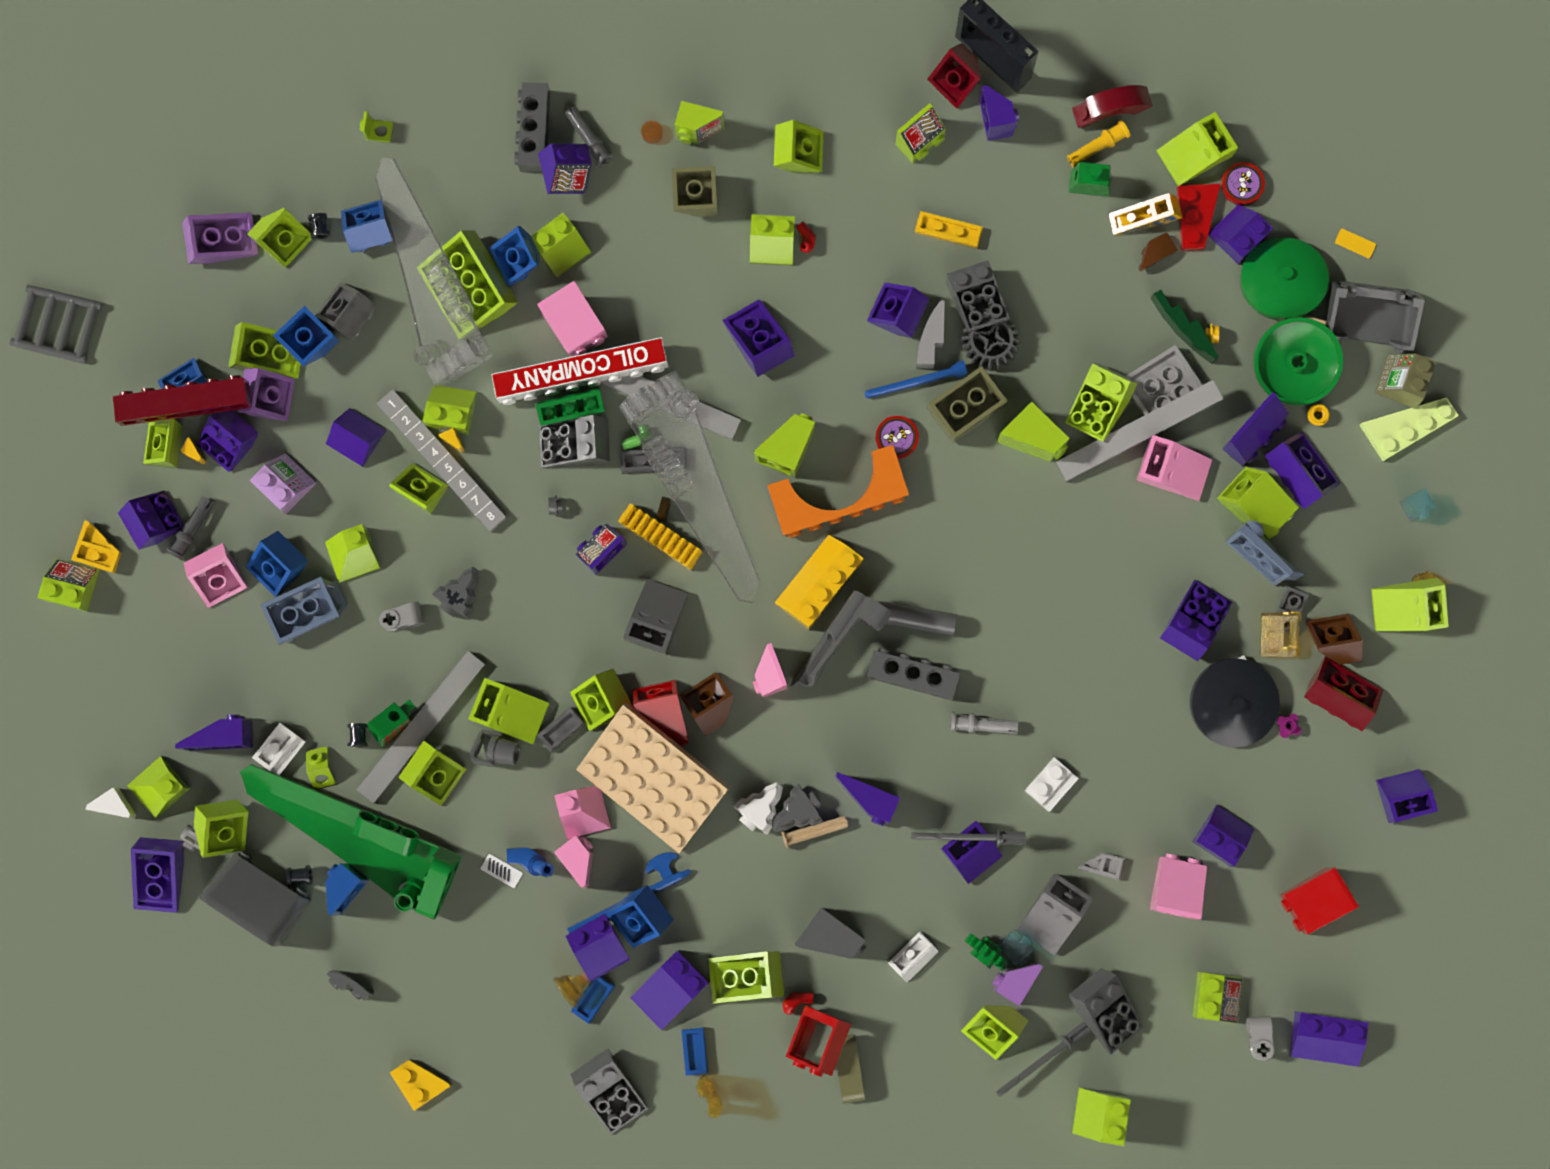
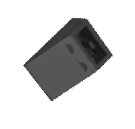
[947,261,1010,333]
[539,415,610,468]
[623,579,689,655]
[1069,968,1143,1054]
[570,1049,648,1134]

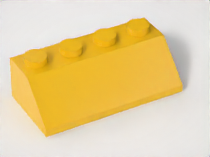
[775,535,864,630]

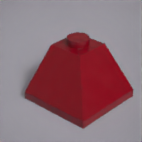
[927,43,982,109]

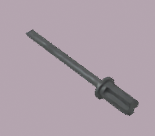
[911,829,1026,847]
[996,1022,1092,1097]

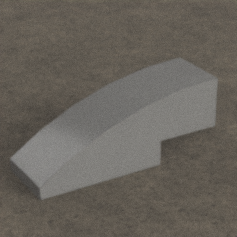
[916,301,945,369]

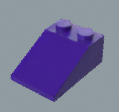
[722,299,795,377]
[175,715,253,751]
[835,772,900,826]
[131,837,184,913]
[631,950,709,1030]

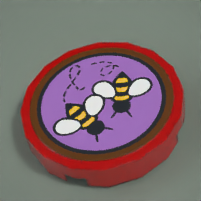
[1221,162,1265,206]
[875,416,919,459]

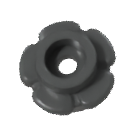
[548,495,562,517]

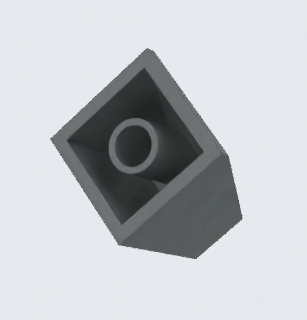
[795,908,866,959]

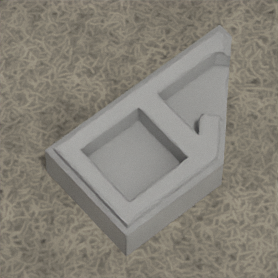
[1078,852,1124,880]

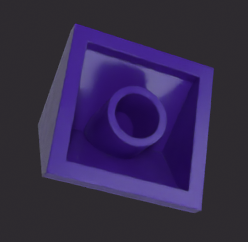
[326,408,386,467]

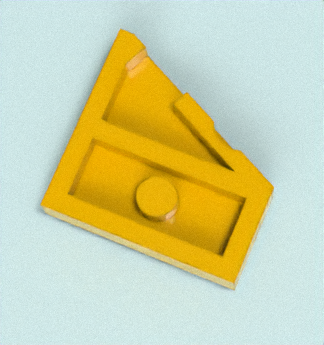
[71,520,122,574]
[390,1060,452,1111]

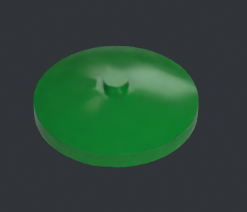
[1240,237,1329,321]
[1253,317,1343,405]

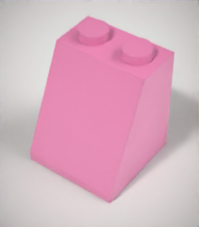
[537,281,608,357]
[1150,853,1207,920]

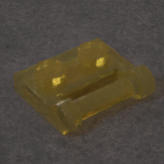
[1260,611,1302,657]
[696,1074,723,1118]

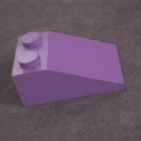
[182,213,258,265]

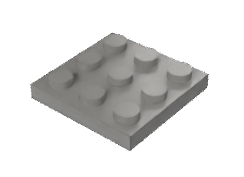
[1126,345,1202,416]

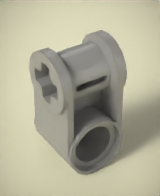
[379,602,424,632]
[1246,1016,1274,1061]

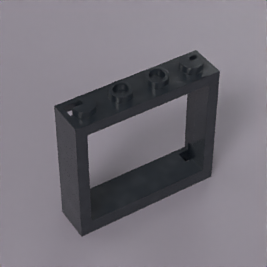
[955,0,1039,93]

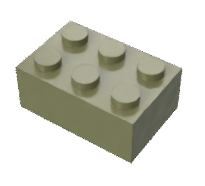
[927,366,1007,444]

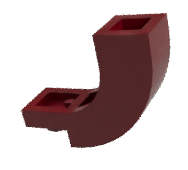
[1072,85,1153,129]

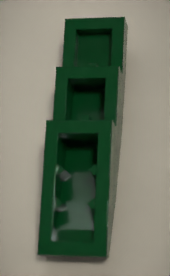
[1151,290,1219,364]

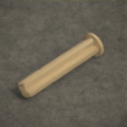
[781,816,848,849]

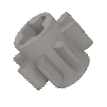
[180,825,200,851]

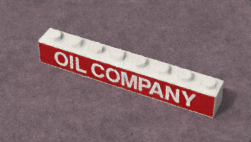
[491,337,669,405]

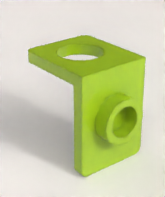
[360,111,394,143]
[306,746,335,789]

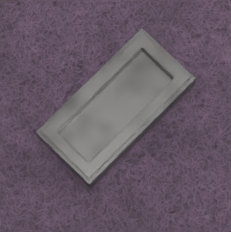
[537,706,586,752]

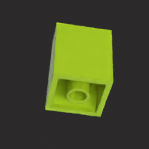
[997,402,1070,462]
[754,413,815,478]
[1217,467,1299,540]
[1072,1088,1131,1146]

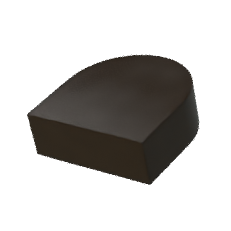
[657,496,671,521]

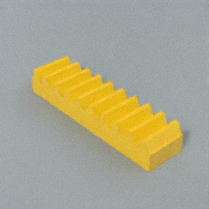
[618,504,703,570]

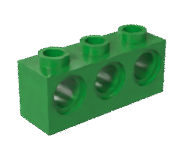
[535,388,605,426]

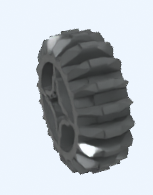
[961,319,1020,370]

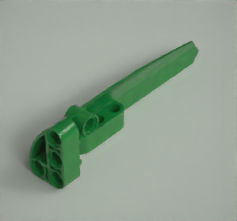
[240,764,462,920]

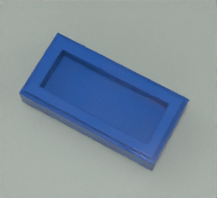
[571,976,615,1024]
[681,1027,709,1076]

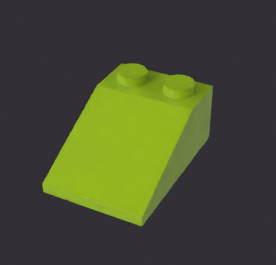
[228,322,301,379]
[708,951,784,1004]

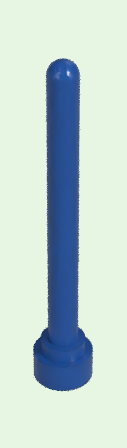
[864,360,968,398]

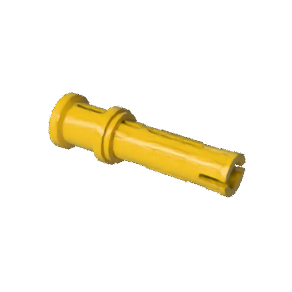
[1067,120,1130,168]

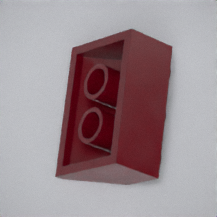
[1304,656,1384,731]

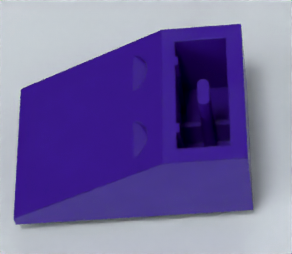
[1160,580,1233,661]

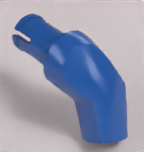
[506,847,554,877]

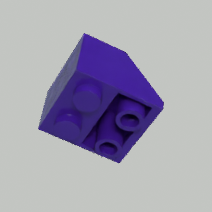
[197,411,258,472]
[118,490,184,550]
[1376,769,1438,823]
[940,820,1003,884]

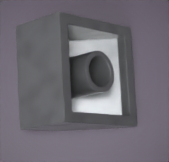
[315,282,377,341]

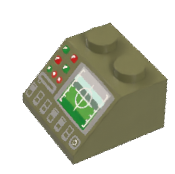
[1375,354,1436,409]

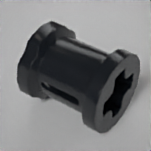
[308,213,330,240]
[347,723,368,747]
[286,865,313,887]

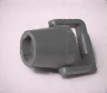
[470,730,521,767]

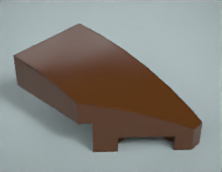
[1139,232,1178,272]

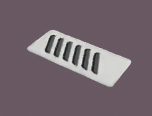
[480,854,523,888]

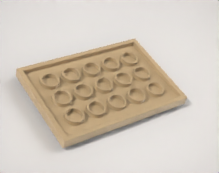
[576,703,730,853]

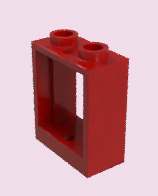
[785,1006,851,1077]

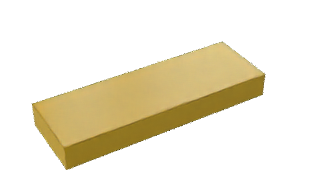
[915,211,983,249]

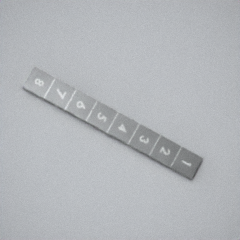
[376,389,507,532]

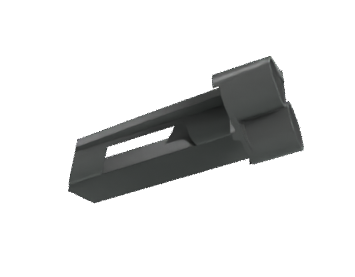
[790,591,892,688]

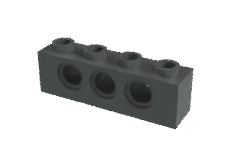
[514,83,550,173]
[867,648,960,701]

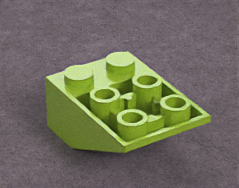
[1156,111,1238,186]
[1065,363,1138,442]
[1371,577,1449,631]
[468,678,549,744]

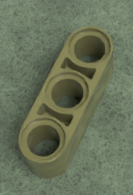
[837,1034,865,1104]

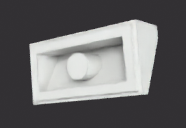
[888,932,938,982]

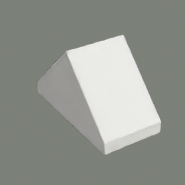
[86,787,136,819]

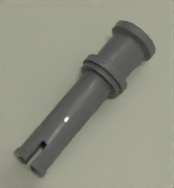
[565,107,613,167]
[165,496,214,561]

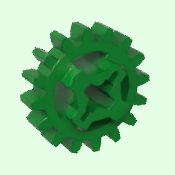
[964,933,1009,972]

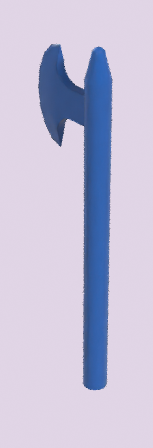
[567,852,691,933]

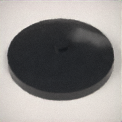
[1190,658,1280,747]

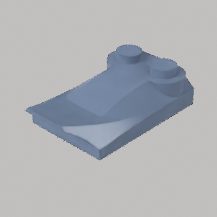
[1226,521,1305,586]
[260,577,347,645]

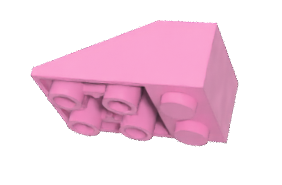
[1136,435,1212,501]

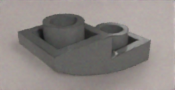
[1271,585,1309,636]
[327,970,374,1001]

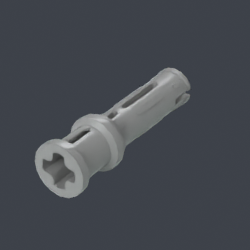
[950,712,1018,735]

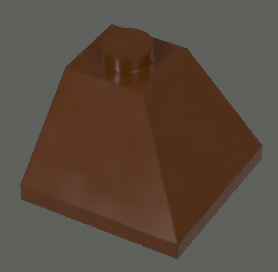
[1306,613,1363,665]
[679,672,734,736]

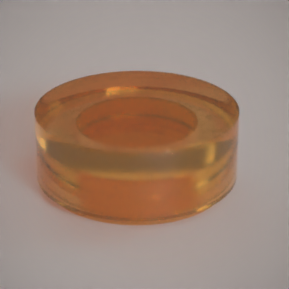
[641,121,663,144]

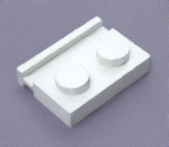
[252,722,306,775]
[1024,757,1079,812]

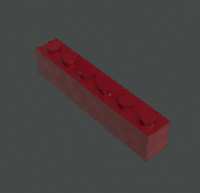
[112,375,252,426]

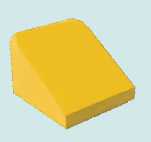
[439,428,465,453]
[180,437,206,464]

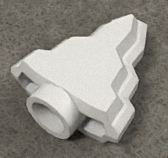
[733,782,783,834]

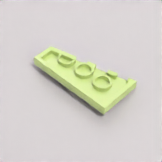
[1359,397,1459,461]

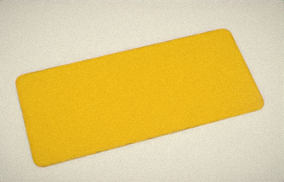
[1335,228,1376,259]

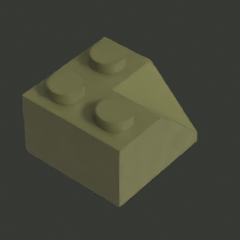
[672,166,718,217]

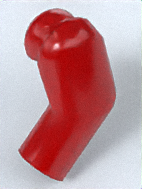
[796,221,816,253]
[782,991,813,1015]

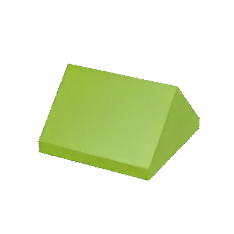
[143,419,183,468]
[389,463,449,514]

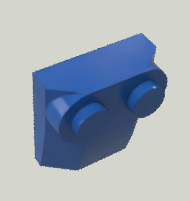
[489,226,540,286]

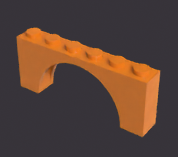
[767,445,909,538]

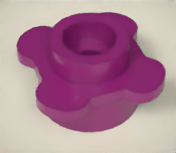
[1276,714,1301,738]

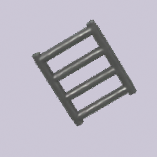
[10,285,103,364]

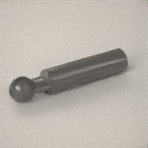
[879,601,957,636]

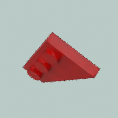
[1177,183,1221,251]

